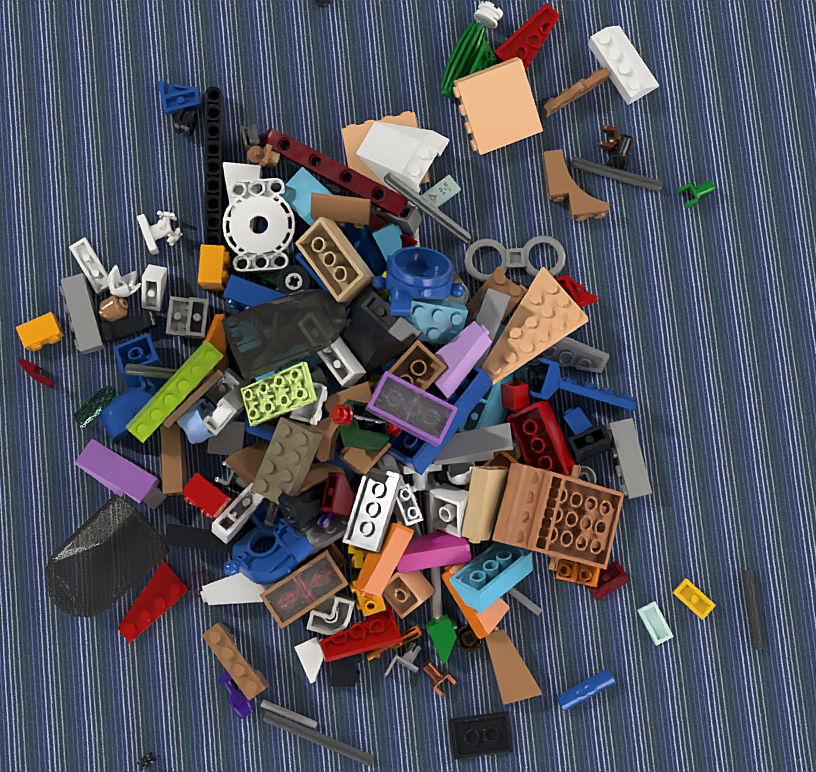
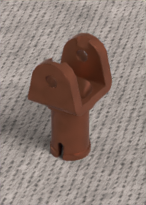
[597,125,634,152]
[421,660,457,698]

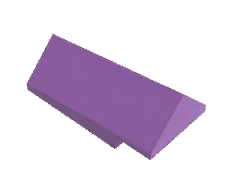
[74,439,161,503]

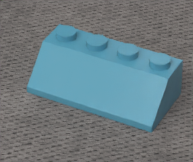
[449,541,533,613]

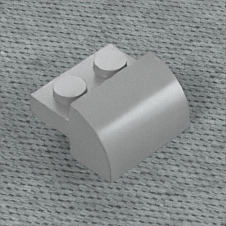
[166,296,209,339]

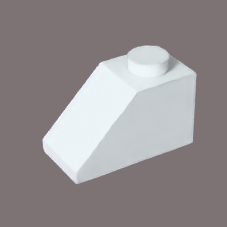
[141,265,167,311]
[295,637,324,684]

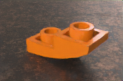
[555,560,600,587]

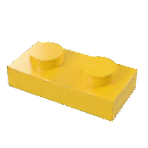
[672,578,716,620]

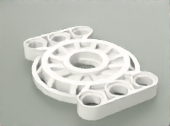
[223,178,295,274]

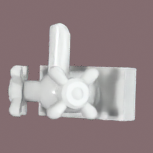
[137,211,182,255]
[398,460,442,500]

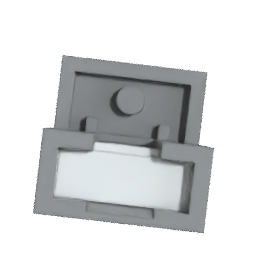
[202,368,253,436]

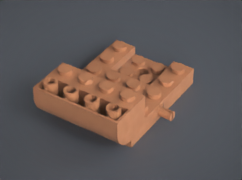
[492,463,625,571]

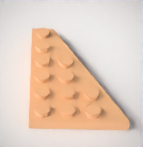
[481,267,588,385]

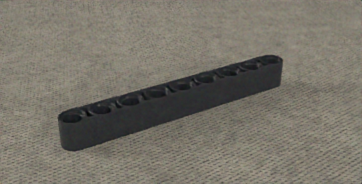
[204,86,224,246]

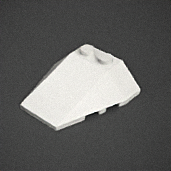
[356,121,449,205]

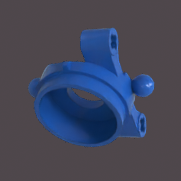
[371,247,465,317]
[223,501,314,585]

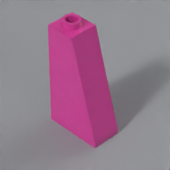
[396,530,472,573]

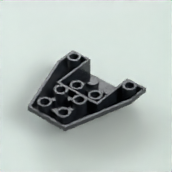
[339,283,422,378]

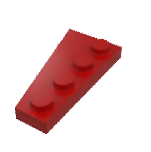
[117,561,190,643]

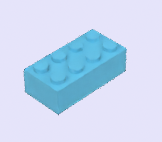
[386,293,468,345]

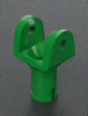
[677,180,715,209]

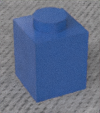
[561,407,592,436]

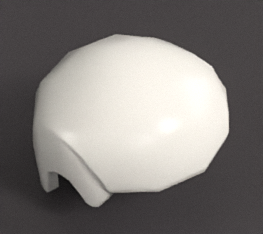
[447,462,476,485]

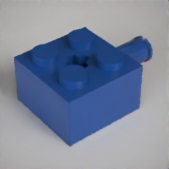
[113,333,163,393]

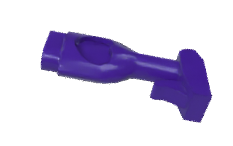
[217,672,254,719]

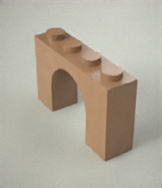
[201,622,270,700]

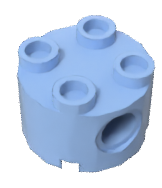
[177,398,216,444]

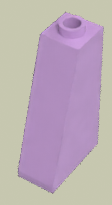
[433,321,492,399]

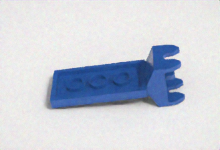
[529,355,637,411]

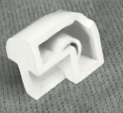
[306,593,355,635]

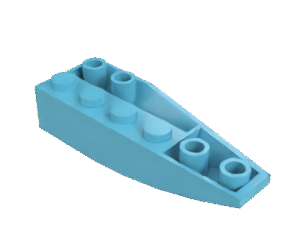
[458,324,514,432]

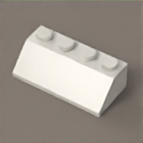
[588,25,659,105]

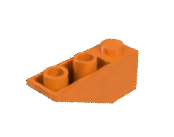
[202,314,229,372]

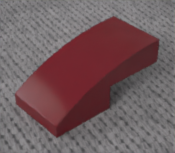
[18,357,55,389]

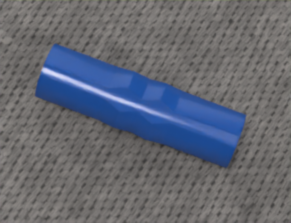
[556,668,616,712]

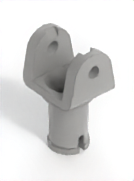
[214,461,248,489]

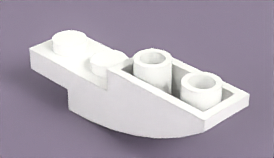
[374,451,423,527]

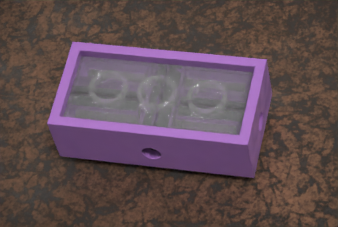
[365,371,458,447]

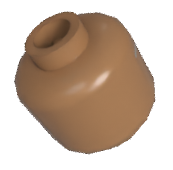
[98,295,128,322]

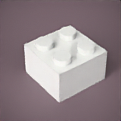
[429,483,469,538]

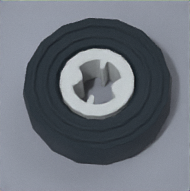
[277,265,312,299]

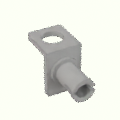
[383,642,422,678]

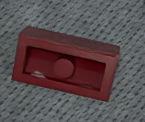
[586,561,629,601]

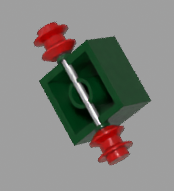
[331,399,402,452]

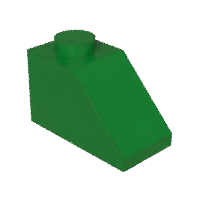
[425,614,458,664]

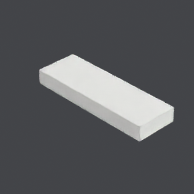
[69,237,109,295]

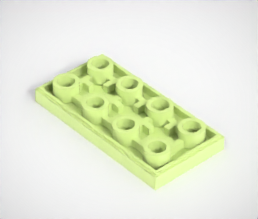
[241,362,317,426]

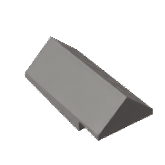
[434,423,513,465]

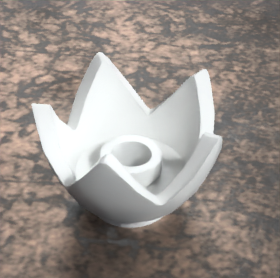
[107,265,142,298]

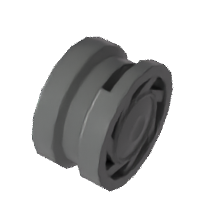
[241,123,261,151]

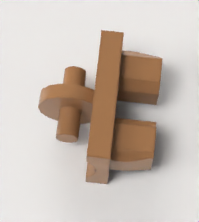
[247,144,280,169]

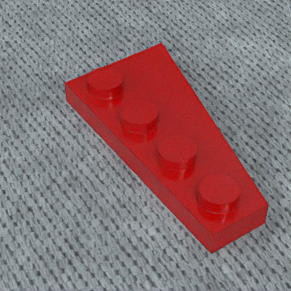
[494,3,560,71]
[320,605,402,662]

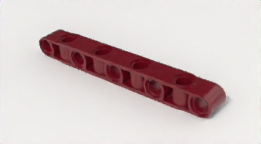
[260,127,408,217]

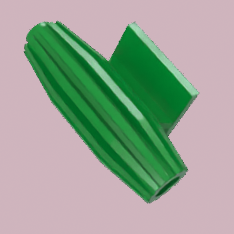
[439,22,496,99]

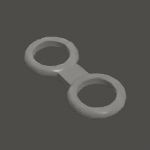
[464,235,566,282]

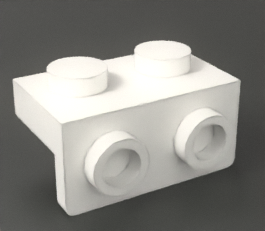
[289,382,328,426]

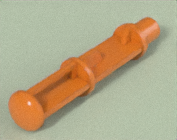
[365,625,422,661]

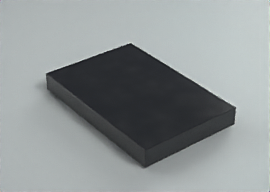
[449,711,513,760]

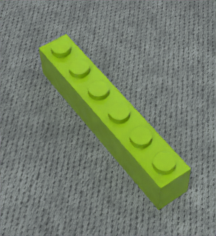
[125,341,224,443]

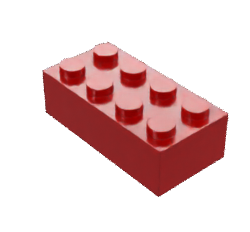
[507,400,575,476]
[181,473,235,520]

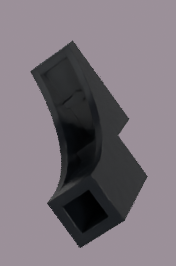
[278,481,327,530]

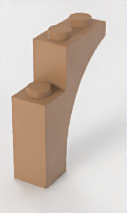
[542,149,610,221]
[309,381,375,462]

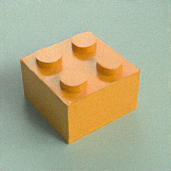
[198,244,232,291]

